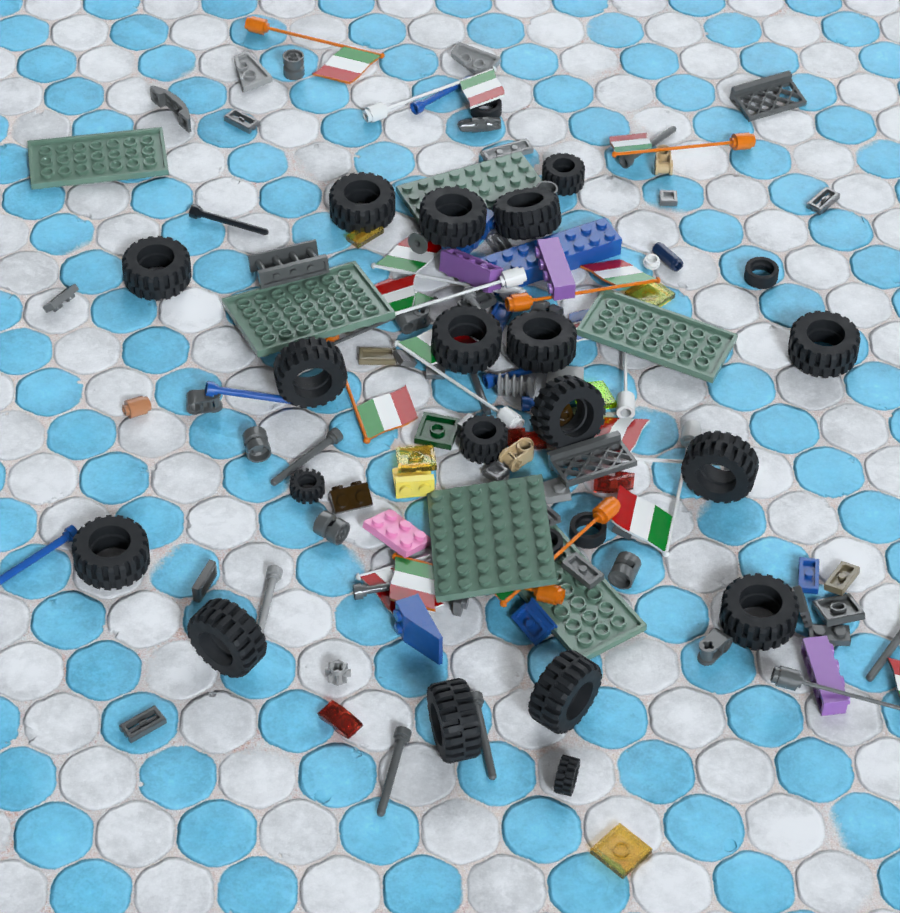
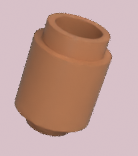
[122,396,152,419]

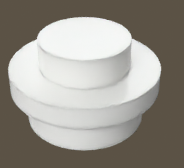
[643,254,661,270]

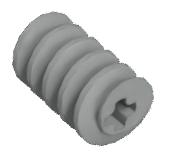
[497,372,537,398]

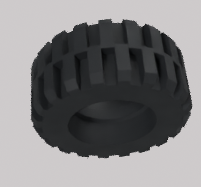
[329,172,395,235]
[419,186,487,249]
[493,187,562,240]
[122,236,192,301]
[431,305,502,375]
[506,310,577,374]
[788,310,861,378]
[273,337,348,408]
[531,375,606,449]
[681,431,759,504]
[72,515,150,591]
[719,573,799,651]
[187,598,267,678]
[528,650,602,734]
[427,678,482,764]

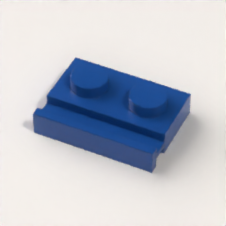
[510,597,558,646]

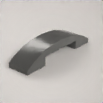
[150,85,191,133]

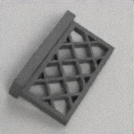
[729,70,807,122]
[547,430,637,488]

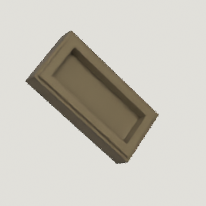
[359,347,396,365]

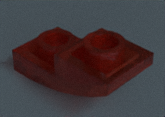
[508,427,547,450]
[593,471,635,493]
[317,700,363,739]

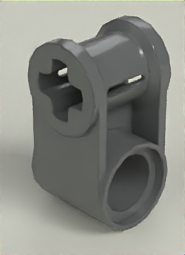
[394,306,431,334]
[186,389,223,415]
[697,628,733,666]

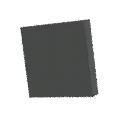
[812,593,865,627]

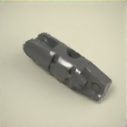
[457,117,501,133]

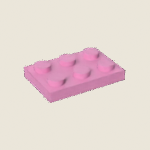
[363,509,431,558]

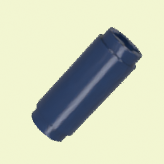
[652,242,684,271]

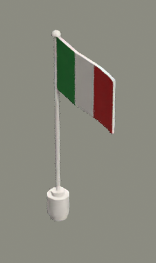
[362,66,505,123]
[371,237,527,302]
[375,267,527,316]
[394,329,525,432]
[611,420,702,557]

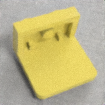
[392,465,435,499]

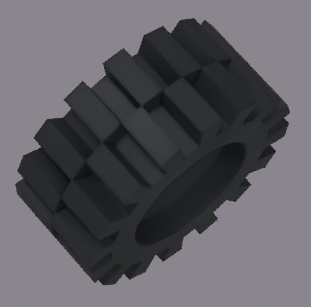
[290,468,325,504]
[554,755,580,797]

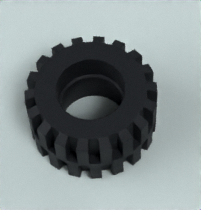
[542,153,585,196]
[460,414,508,464]

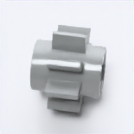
[325,660,351,686]

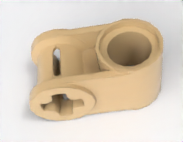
[655,145,673,175]
[498,437,534,472]

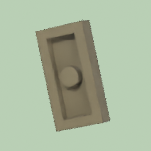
[824,561,860,596]

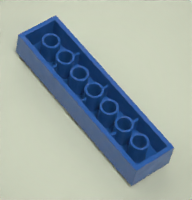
[480,218,622,296]

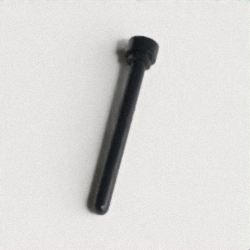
[189,204,269,235]

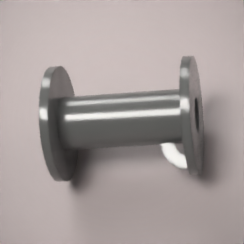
[408,232,431,254]

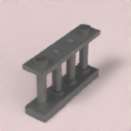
[248,239,330,289]

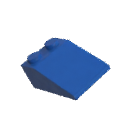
[393,594,443,665]

